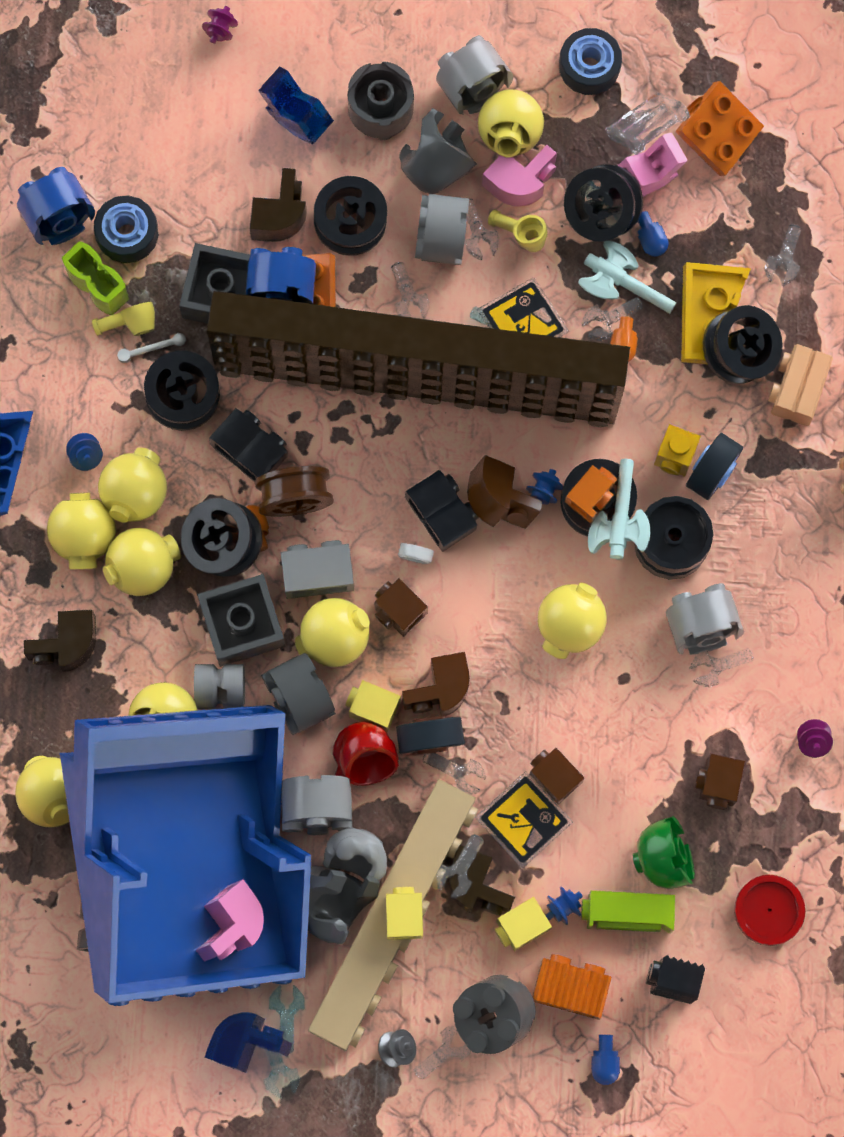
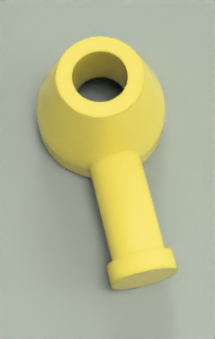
[488,209,547,252]
[92,302,155,336]

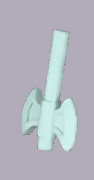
[578,240,677,314]
[588,458,650,560]

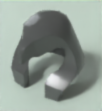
[399,108,477,194]
[308,866,380,944]

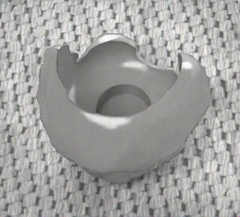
[323,827,387,882]

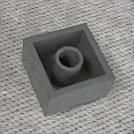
[179,243,250,324]
[197,574,285,667]

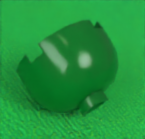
[633,816,695,889]

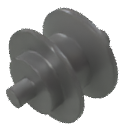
[378,1029,416,1067]

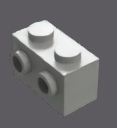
[280,540,354,599]

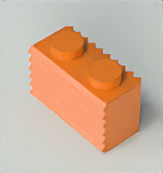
[532,954,612,1020]

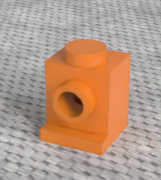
[565,465,617,524]

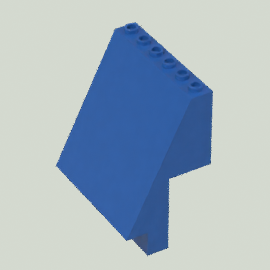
[60,705,312,1006]

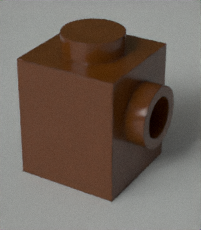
[374,578,428,637]
[529,748,585,806]
[695,754,745,810]

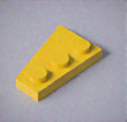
[681,262,751,365]

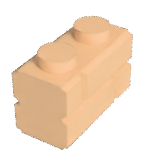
[768,344,833,426]

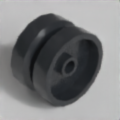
[634,496,714,580]

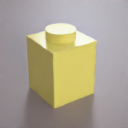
[345,680,401,733]
[386,887,423,940]
[495,897,552,952]

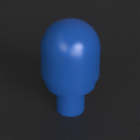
[637,211,669,257]
[591,1035,620,1085]

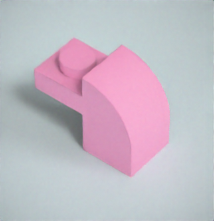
[618,133,688,197]
[482,145,557,206]
[196,879,264,961]

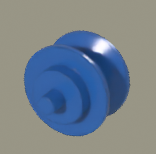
[66,433,103,471]
[526,469,563,505]
[545,886,583,925]

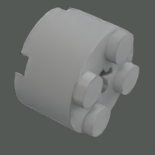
[436,35,513,115]
[415,194,469,265]
[666,583,744,655]
[281,775,353,835]

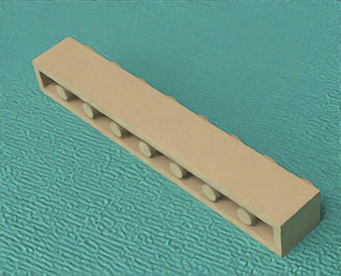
[308,778,478,1051]

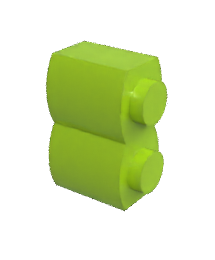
[62,241,129,315]

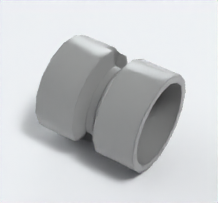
[194,664,245,709]

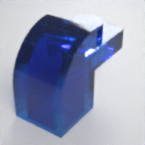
[258,66,334,145]
[204,1012,293,1073]

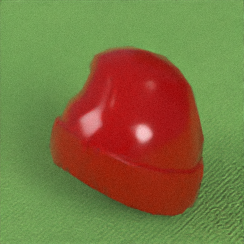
[332,722,399,786]

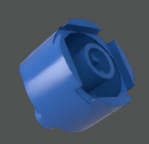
[17,167,95,245]
[245,247,316,304]

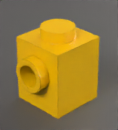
[654,424,701,477]

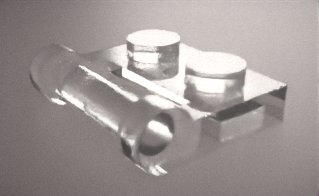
[605,92,690,155]

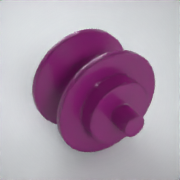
[202,6,238,44]
[797,719,833,758]

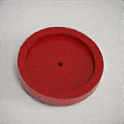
[734,875,805,946]

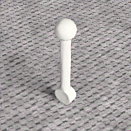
[117,333,186,363]

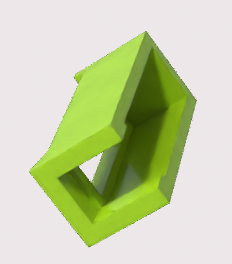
[581,890,675,933]

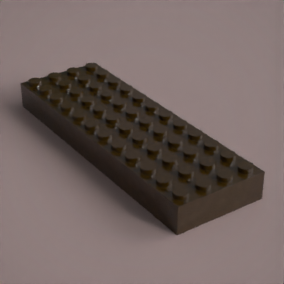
[207,291,630,427]

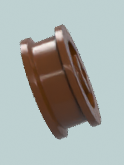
[255,466,334,517]

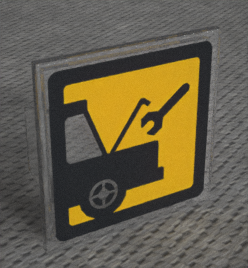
[477,277,569,337]
[475,771,573,869]

